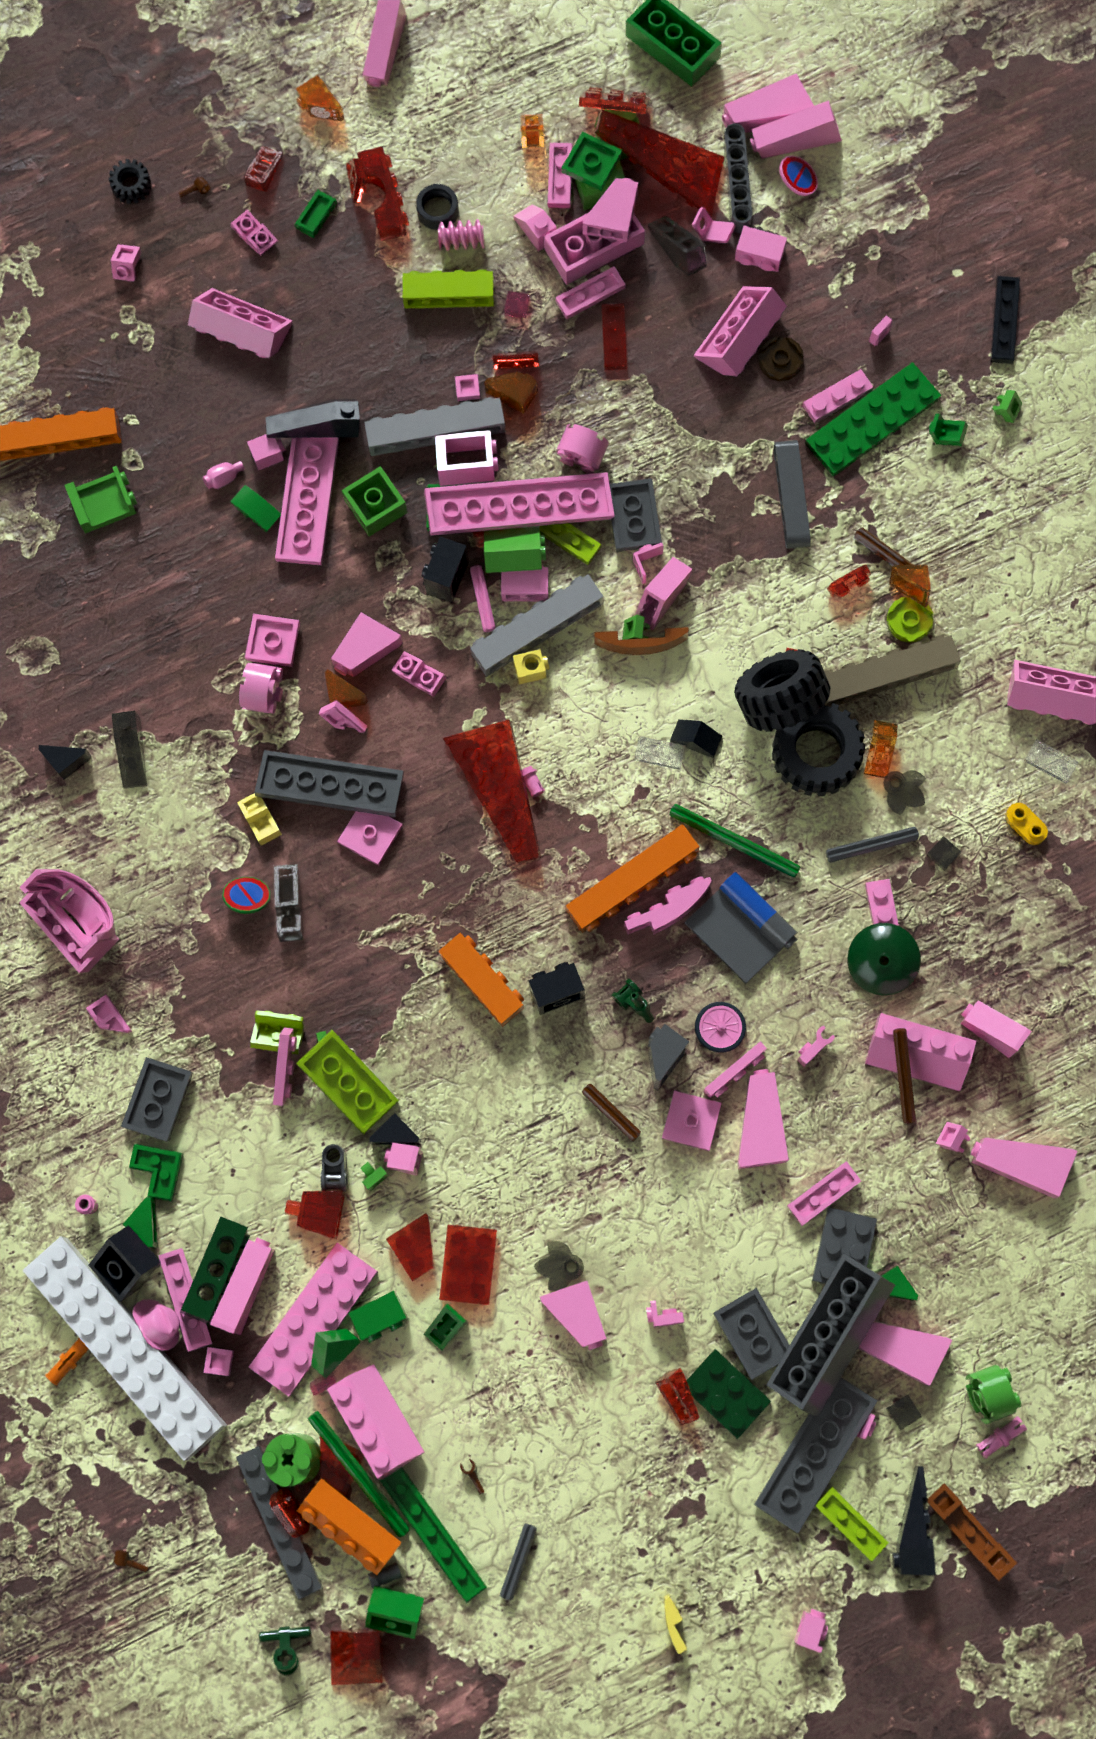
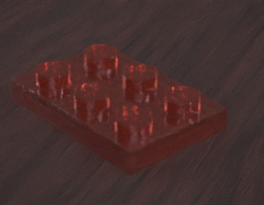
[439,1225,497,1305]

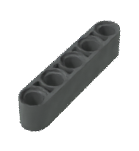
[724,123,752,234]
[774,440,811,549]

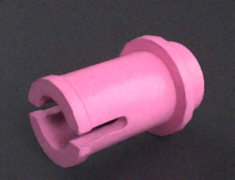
[519,766,545,798]
[75,1194,98,1214]

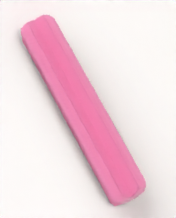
[470,565,495,632]

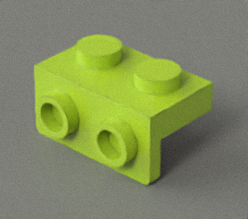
[250,1011,304,1055]

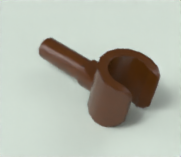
[178,177,211,198]
[460,1459,485,1495]
[114,1550,148,1573]

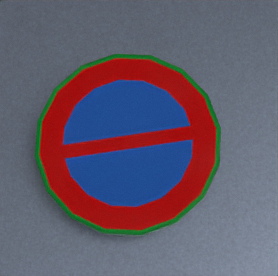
[222,877,270,914]

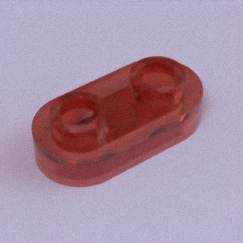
[827,565,872,598]
[270,1489,310,1538]

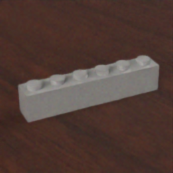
[365,397,505,456]
[470,574,604,677]

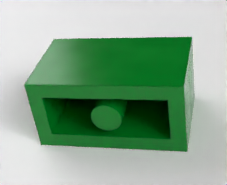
[348,1290,408,1343]
[365,1586,424,1639]

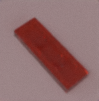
[601,303,627,370]

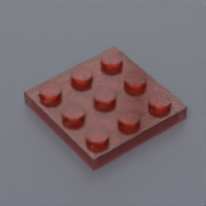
[579,87,651,113]

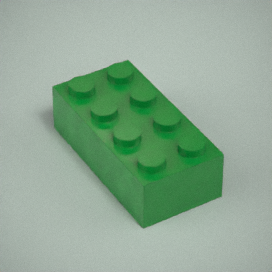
[625,0,722,87]

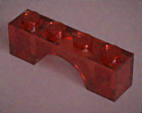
[357,146,409,242]

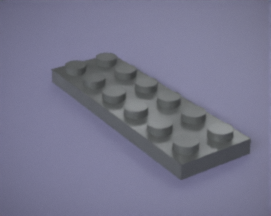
[254,750,404,817]
[754,1378,877,1533]

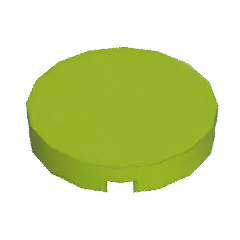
[886,596,934,643]

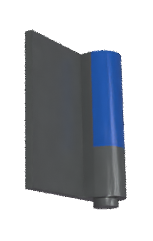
[684,872,798,984]

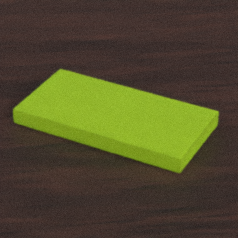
[296,1030,399,1135]

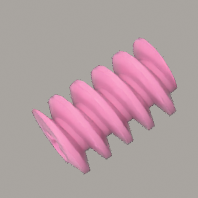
[438,219,485,251]

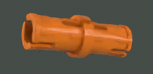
[45,1338,88,1386]

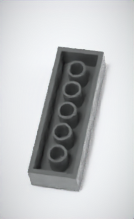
[767,1254,895,1417]

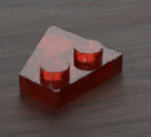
[346,158,369,203]
[386,1213,434,1282]
[320,1437,365,1498]

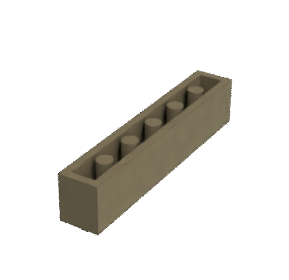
[824,635,961,707]

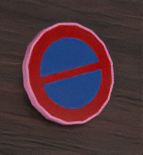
[779,155,818,196]

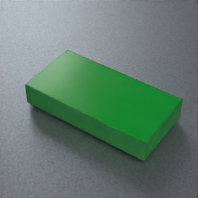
[294,190,337,238]

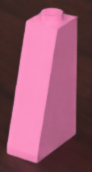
[363,0,407,87]
[722,74,814,133]
[750,101,842,159]
[737,1069,789,1169]
[970,1138,1077,1199]
[210,1238,275,1335]
[858,1322,952,1386]

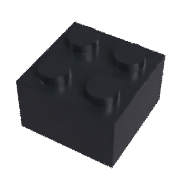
[421,537,469,603]
[528,962,585,1015]
[88,1225,161,1302]

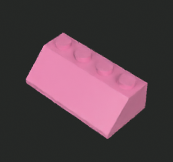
[694,286,787,376]
[188,288,293,358]
[1007,660,1096,725]
[865,1013,976,1092]
[327,1364,425,1480]

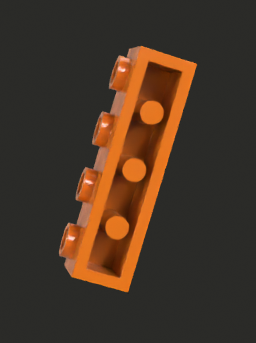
[438,933,524,1027]
[297,1479,402,1575]

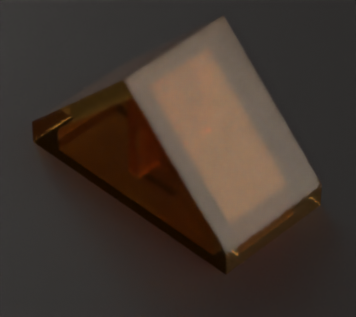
[520,114,544,148]
[889,565,931,607]
[325,669,368,708]

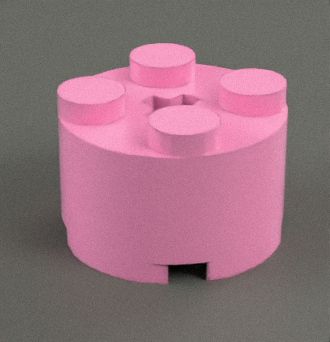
[556,424,609,474]
[239,663,283,714]

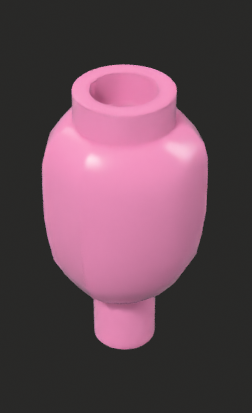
[203,461,244,489]

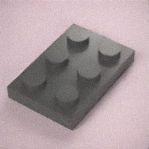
[609,478,662,552]
[121,1057,193,1142]
[812,1207,877,1284]
[713,1288,790,1380]

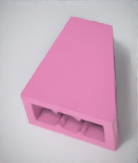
[583,178,638,242]
[635,557,692,631]
[331,613,403,677]
[960,1000,1032,1058]
[540,1281,606,1350]

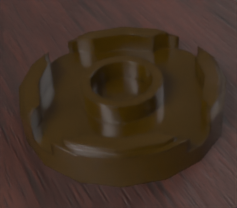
[758,336,804,381]

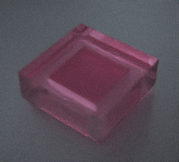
[504,291,530,318]
[310,1372,336,1396]

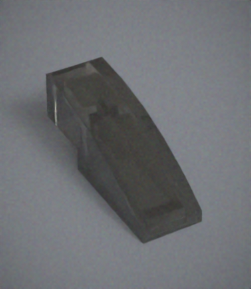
[274,864,304,942]

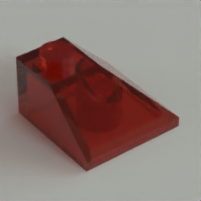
[330,1629,383,1685]

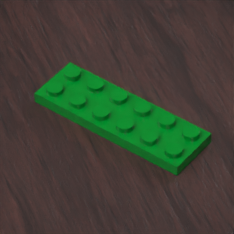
[805,362,942,477]

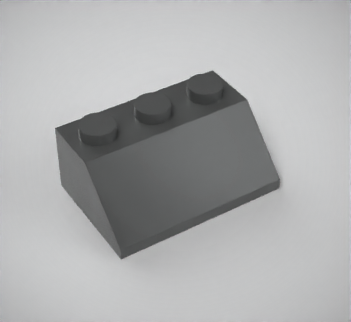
[648,1024,689,1091]

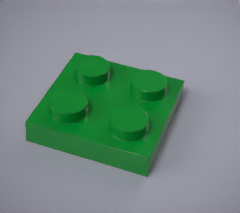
[561,132,622,191]

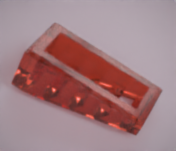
[244,146,283,192]
[655,1368,700,1425]

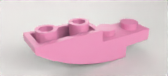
[624,876,712,935]

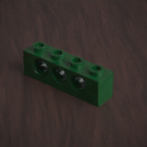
[180,1216,250,1324]

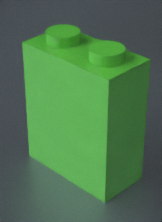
[484,526,546,573]

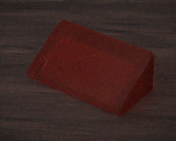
[493,351,539,369]

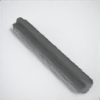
[826,827,919,863]

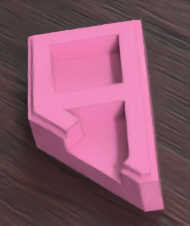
[319,700,367,733]
[86,995,132,1033]

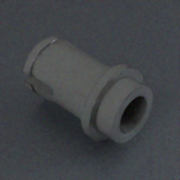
[368,1562,402,1589]

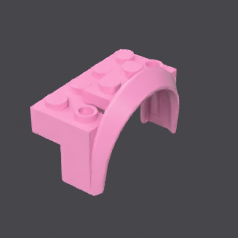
[19,869,119,973]

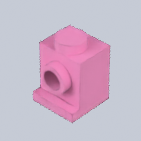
[794,1608,828,1653]

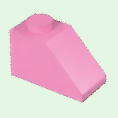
[513,205,557,252]
[384,1143,423,1176]

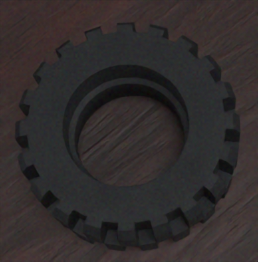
[734,649,831,732]
[772,703,865,797]

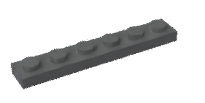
[236,1446,323,1600]

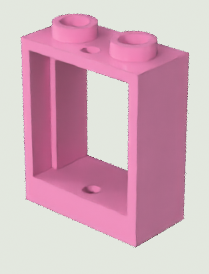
[435,431,499,486]

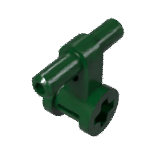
[611,978,654,1023]
[259,1626,311,1676]

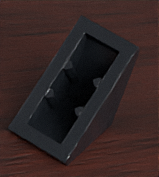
[670,719,722,758]
[38,745,91,780]
[369,1113,421,1145]

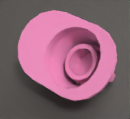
[133,1299,180,1351]

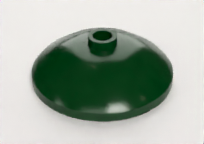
[847,923,921,996]

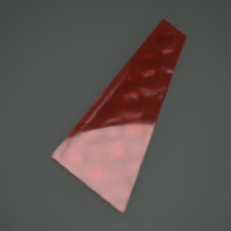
[595,109,725,217]
[443,720,541,863]

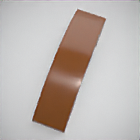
[594,627,689,655]
[927,1483,1017,1581]

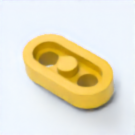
[1005,803,1048,845]

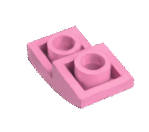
[231,209,278,255]
[392,651,446,697]

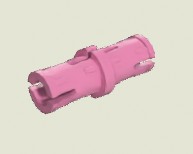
[976,1416,1027,1459]

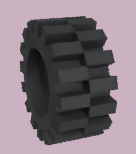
[108,159,152,204]

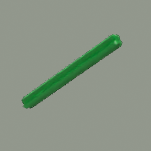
[669,804,800,878]
[308,1411,409,1538]

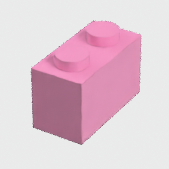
[735,226,787,272]
[501,566,549,602]

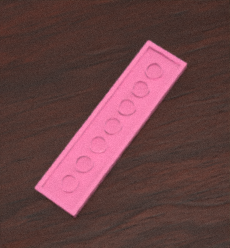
[424,472,615,536]

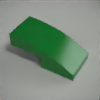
[230,485,281,532]

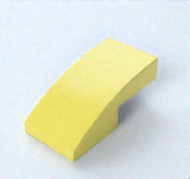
[237,793,282,846]
[664,1594,687,1655]

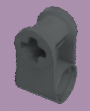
[321,1144,348,1192]

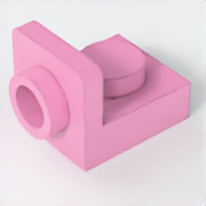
[111,244,141,281]
[646,1301,684,1328]

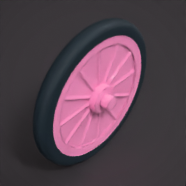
[695,1002,746,1053]

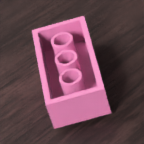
[544,213,645,285]

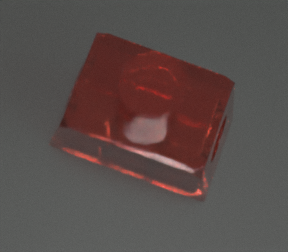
[285,1191,346,1240]

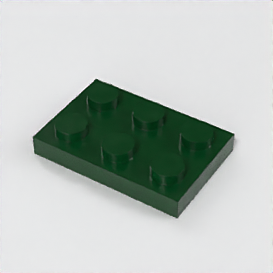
[681,1349,771,1439]

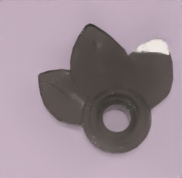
[883,770,926,815]
[534,1241,584,1291]

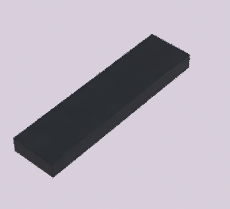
[990,276,1020,364]

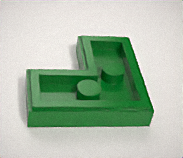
[129,1144,183,1202]

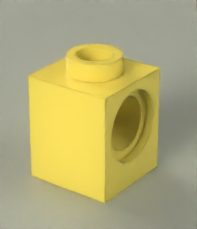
[513,649,549,685]

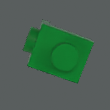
[929,413,968,446]

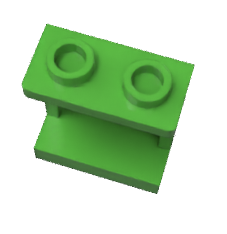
[65,466,137,533]

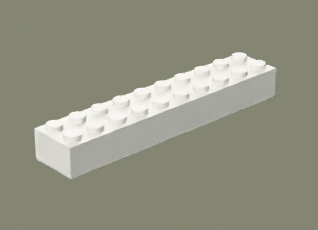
[22,1236,227,1461]

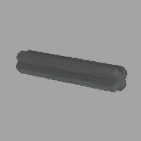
[500,1523,537,1601]

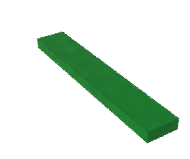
[379,1467,487,1603]

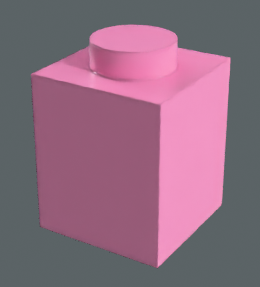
[247,434,285,471]

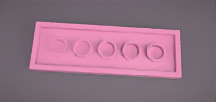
[275,438,339,566]
[249,1243,378,1397]

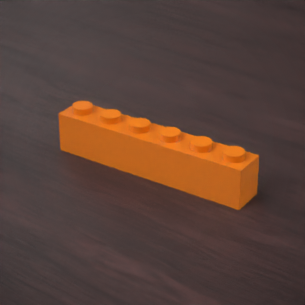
[0,407,122,461]
[565,824,700,933]

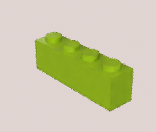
[403,269,494,309]

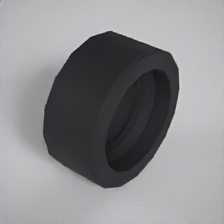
[416,184,459,230]

